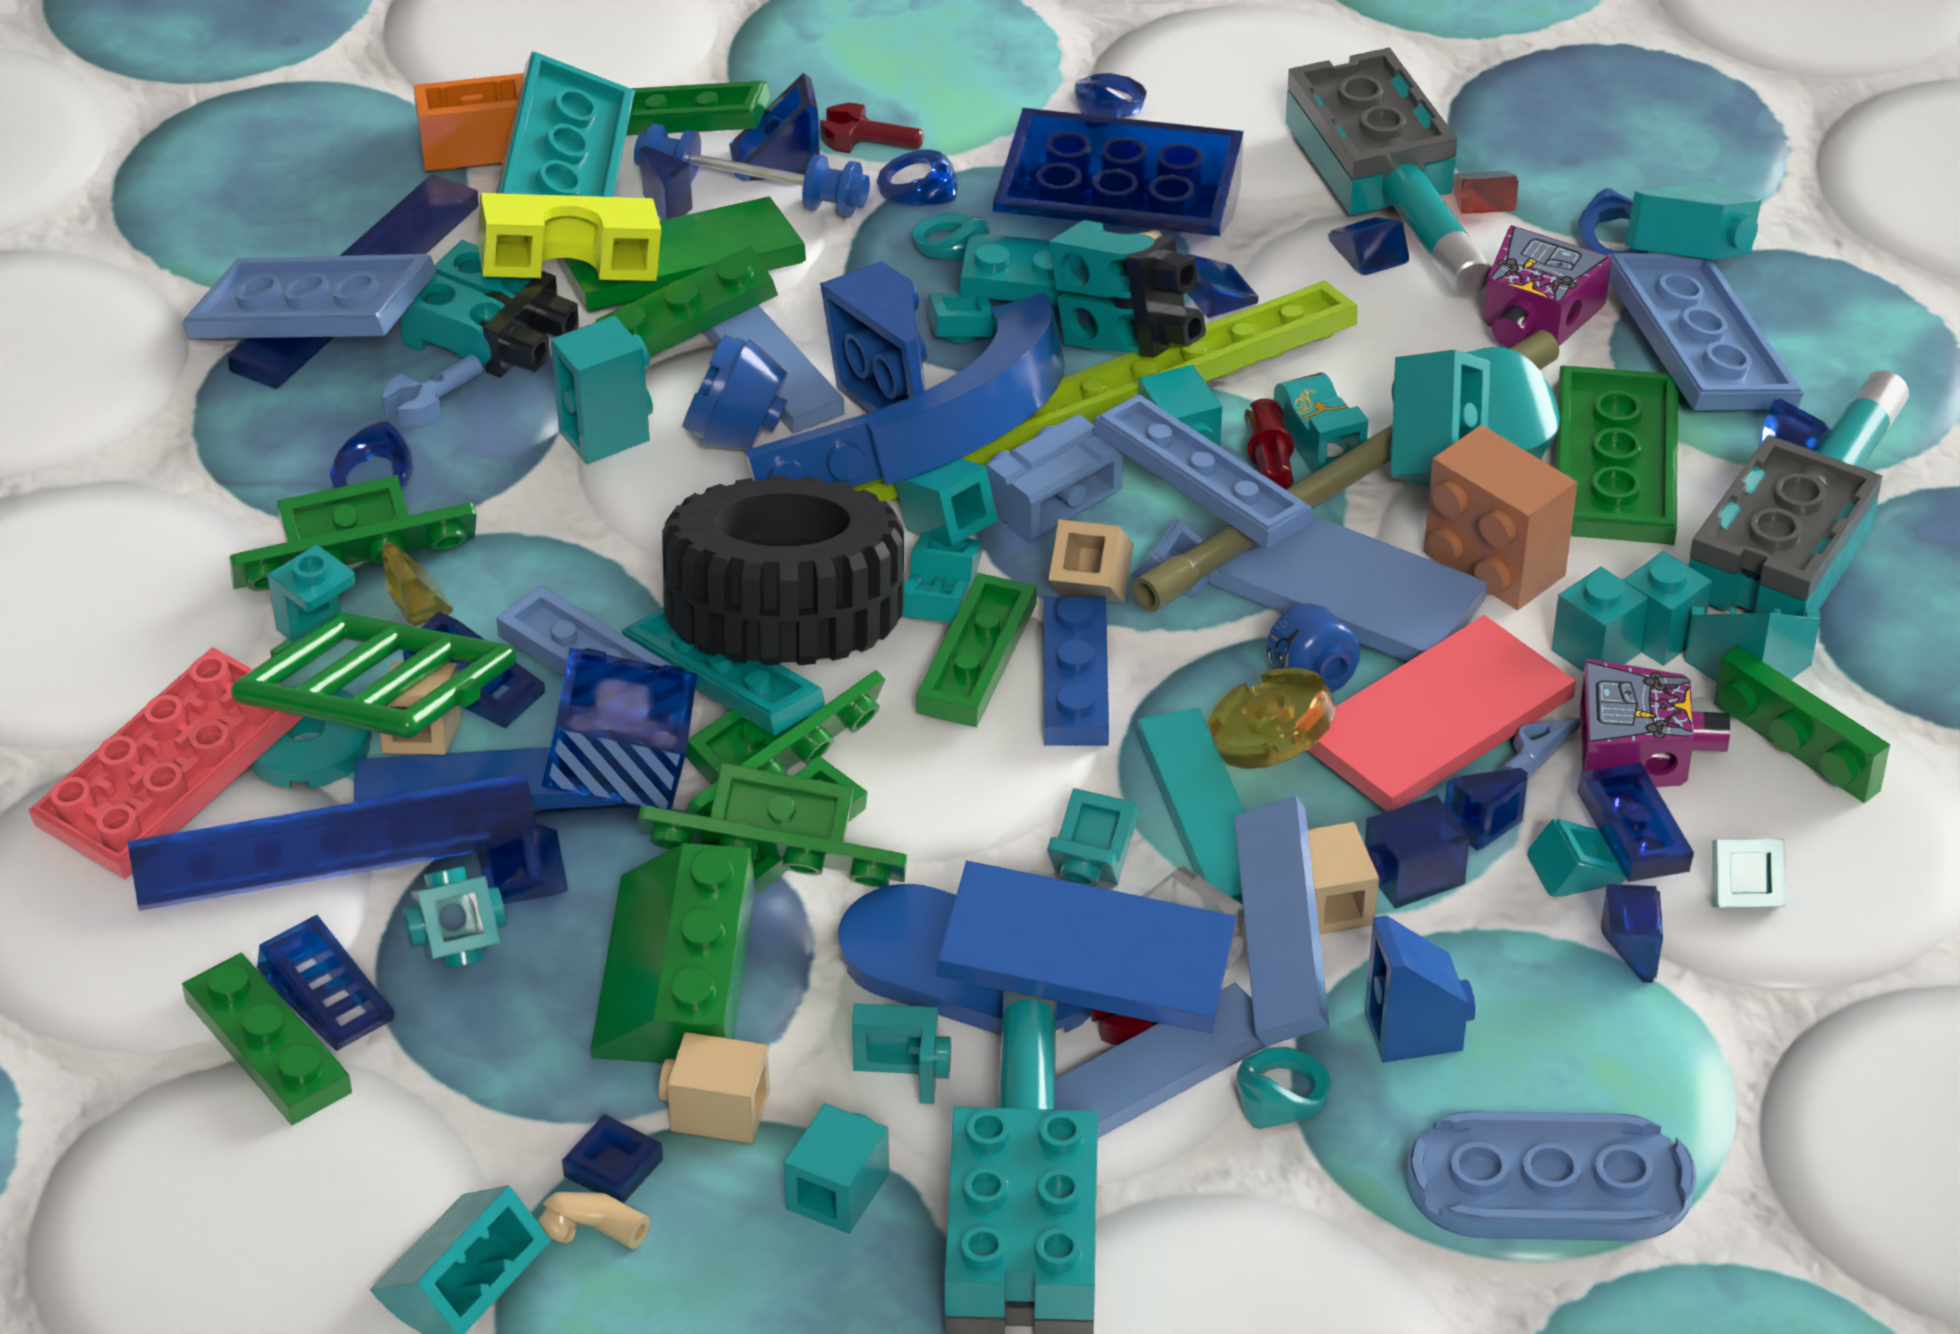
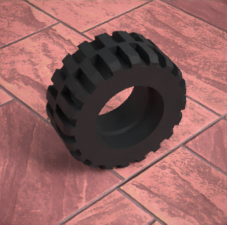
[662,476,904,666]

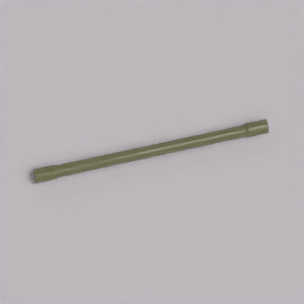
[1132,330,1559,612]

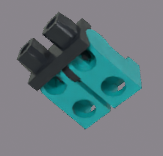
[1049,220,1206,358]
[400,239,579,378]

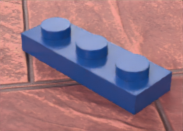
[1043,596,1109,746]

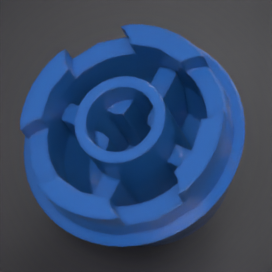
[682,334,788,450]

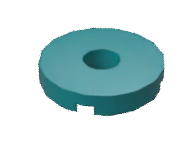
[250,685,372,788]

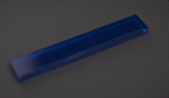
[227,174,479,390]
[127,773,538,911]

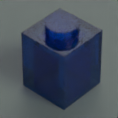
[1364,795,1470,909]

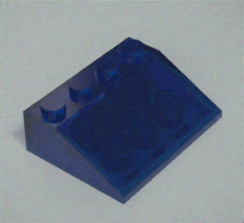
[993,108,1244,237]

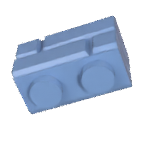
[985,414,1123,542]

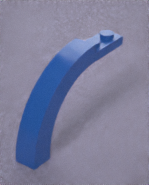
[744,292,1065,487]

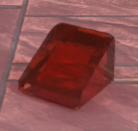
[1453,170,1519,214]

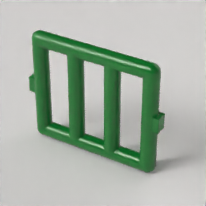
[231,613,516,738]

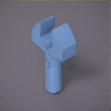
[382,355,483,428]

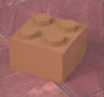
[1424,425,1578,610]

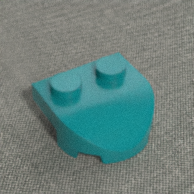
[959,233,1081,306]
[1464,347,1560,460]

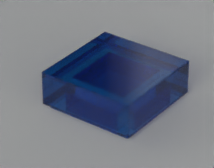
[562,1114,663,1203]

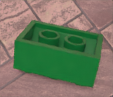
[590,843,756,1063]

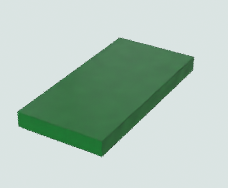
[557,196,806,311]
[1555,365,1678,545]

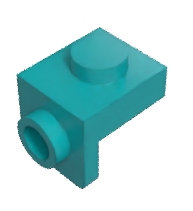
[267,544,356,642]
[1047,788,1139,887]
[852,1003,952,1104]

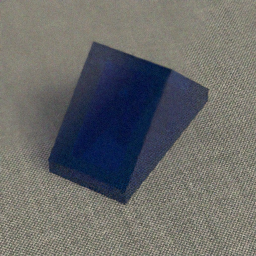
[729,73,820,181]

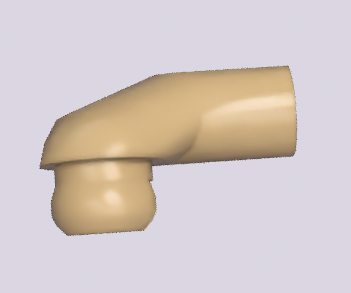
[537,1192,651,1249]

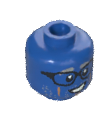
[1266,603,1361,697]

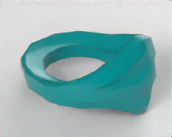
[912,213,990,262]
[1235,1047,1332,1129]

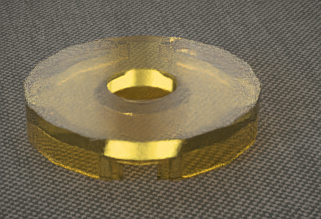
[1208,667,1336,769]

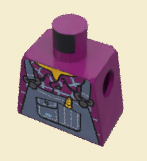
[1483,225,1612,347]
[1579,659,1730,791]

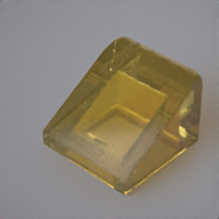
[381,541,453,626]

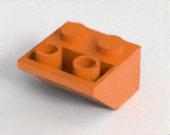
[414,73,523,171]

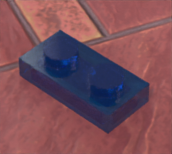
[1577,763,1694,882]

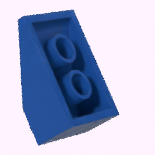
[820,261,927,412]

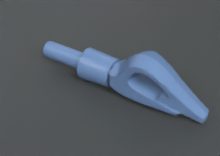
[1480,718,1581,808]

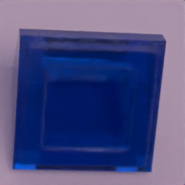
[1759,398,1831,451]

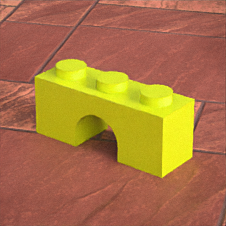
[477,193,661,281]

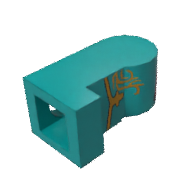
[1274,372,1369,473]

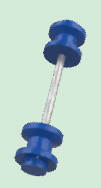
[634,123,870,217]

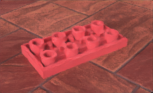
[1300,615,1576,814]
[28,647,303,879]

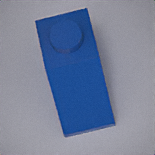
[1364,915,1475,1063]

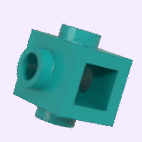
[403,866,506,969]

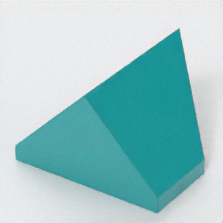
[1684,606,1820,682]

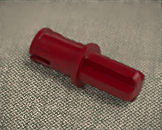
[1244,398,1294,490]

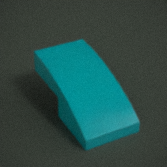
[901,533,983,623]

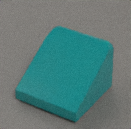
[1527,819,1628,897]

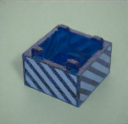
[541,647,697,810]

